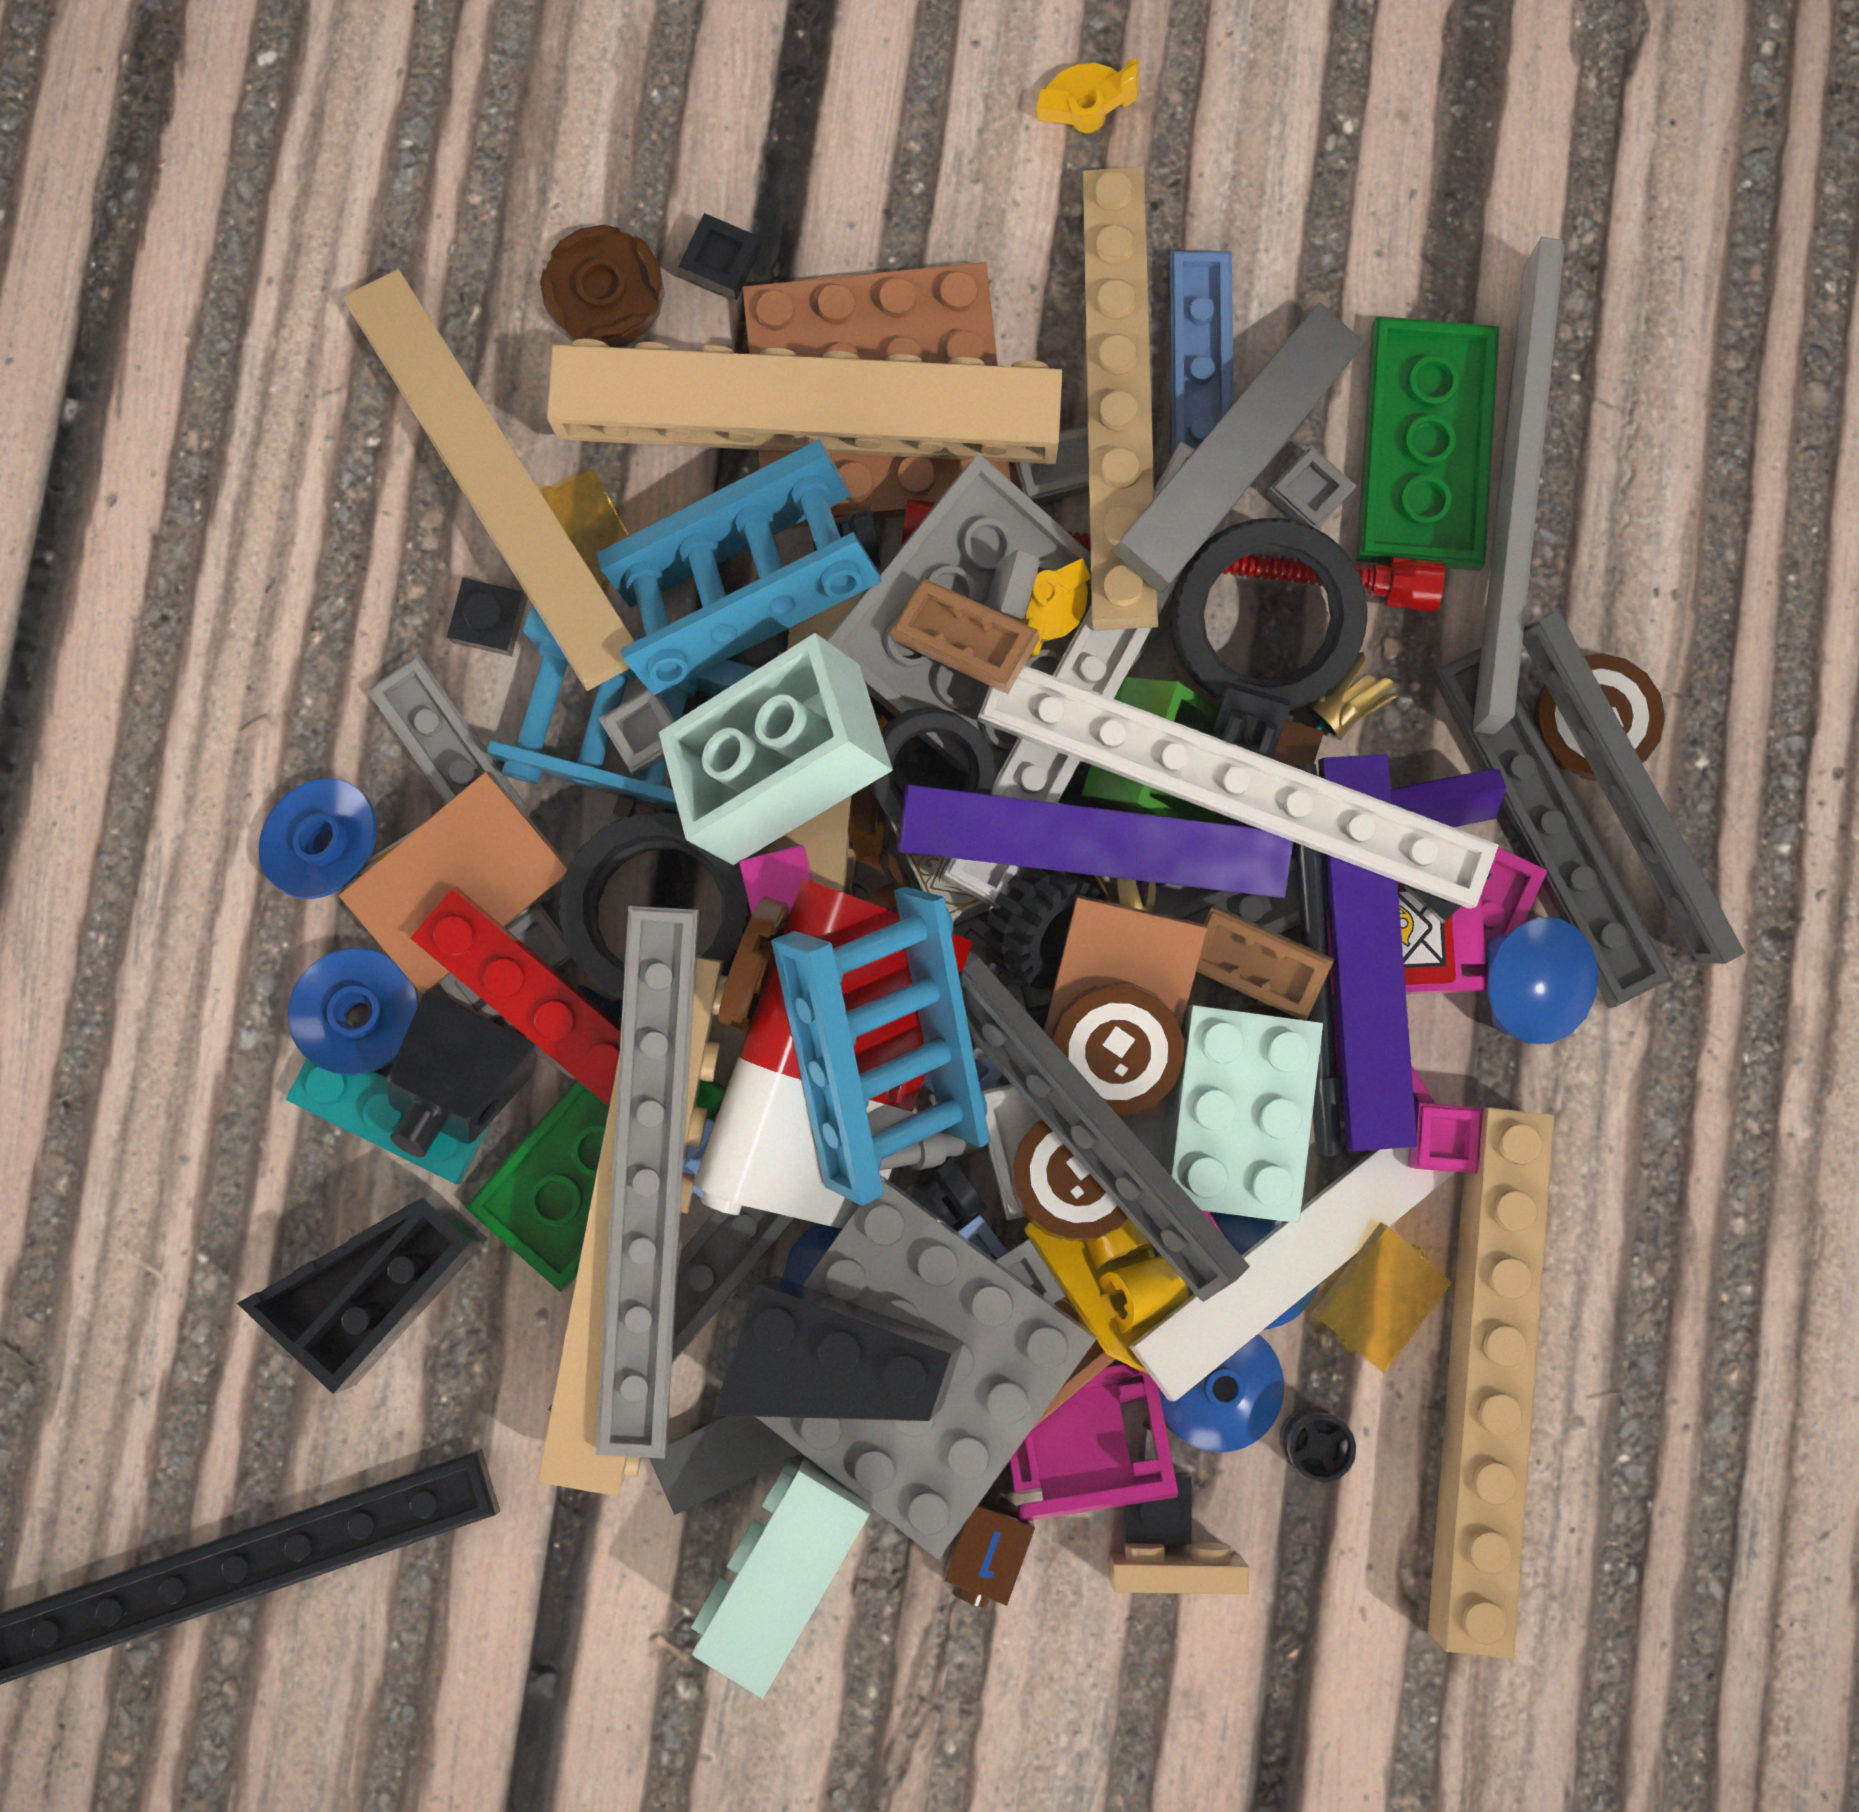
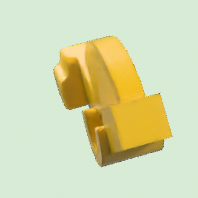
[1036,58,1140,133]
[1019,558,1091,659]

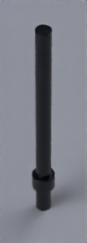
[1292,764,1343,1156]

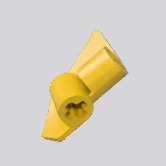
[1024,1218,1188,1374]

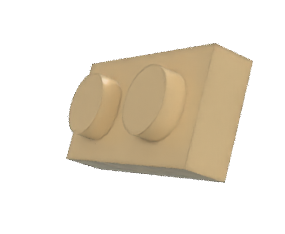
[1109,1543,1249,1595]

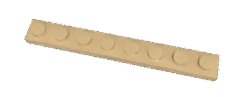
[1083,166,1158,631]

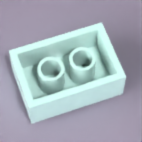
[659,633,893,865]
[1159,1005,1323,1223]
[691,1456,872,1699]

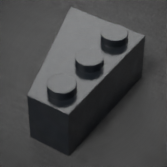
[236,1196,488,1394]
[713,1275,963,1421]

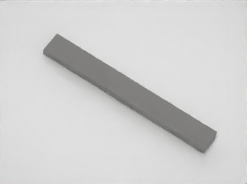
[1472,237,1565,735]
[596,906,699,1459]

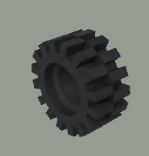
[984,867,1102,989]

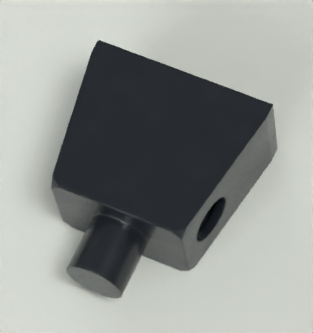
[386,990,536,1157]

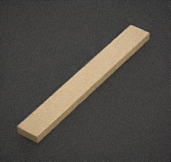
[344,269,635,691]

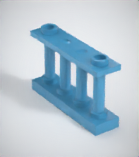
[596,439,882,696]
[487,607,759,812]
[771,886,990,1206]

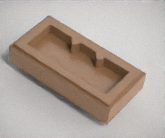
[891,577,1040,694]
[1196,905,1335,1021]

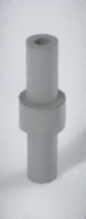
[879,1131,986,1171]

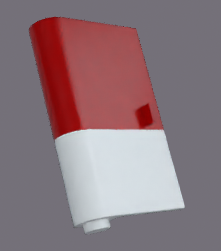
[693,879,973,1229]

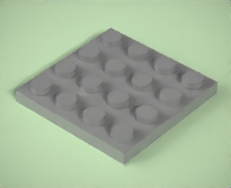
[826,453,1167,779]
[756,1177,1098,1560]

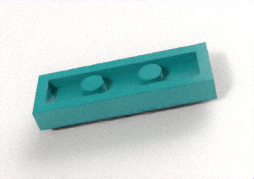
[285,1058,491,1184]

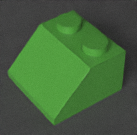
[1081,677,1224,823]

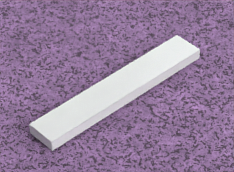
[1129,1148,1455,1402]

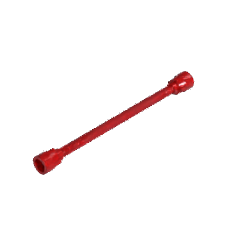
[902,499,1445,612]

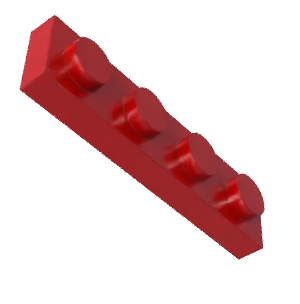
[410,887,621,1107]

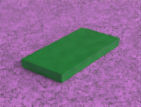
[1356,316,1499,571]
[464,1079,726,1292]

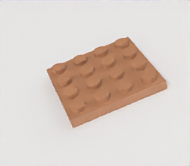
[743,262,1010,528]

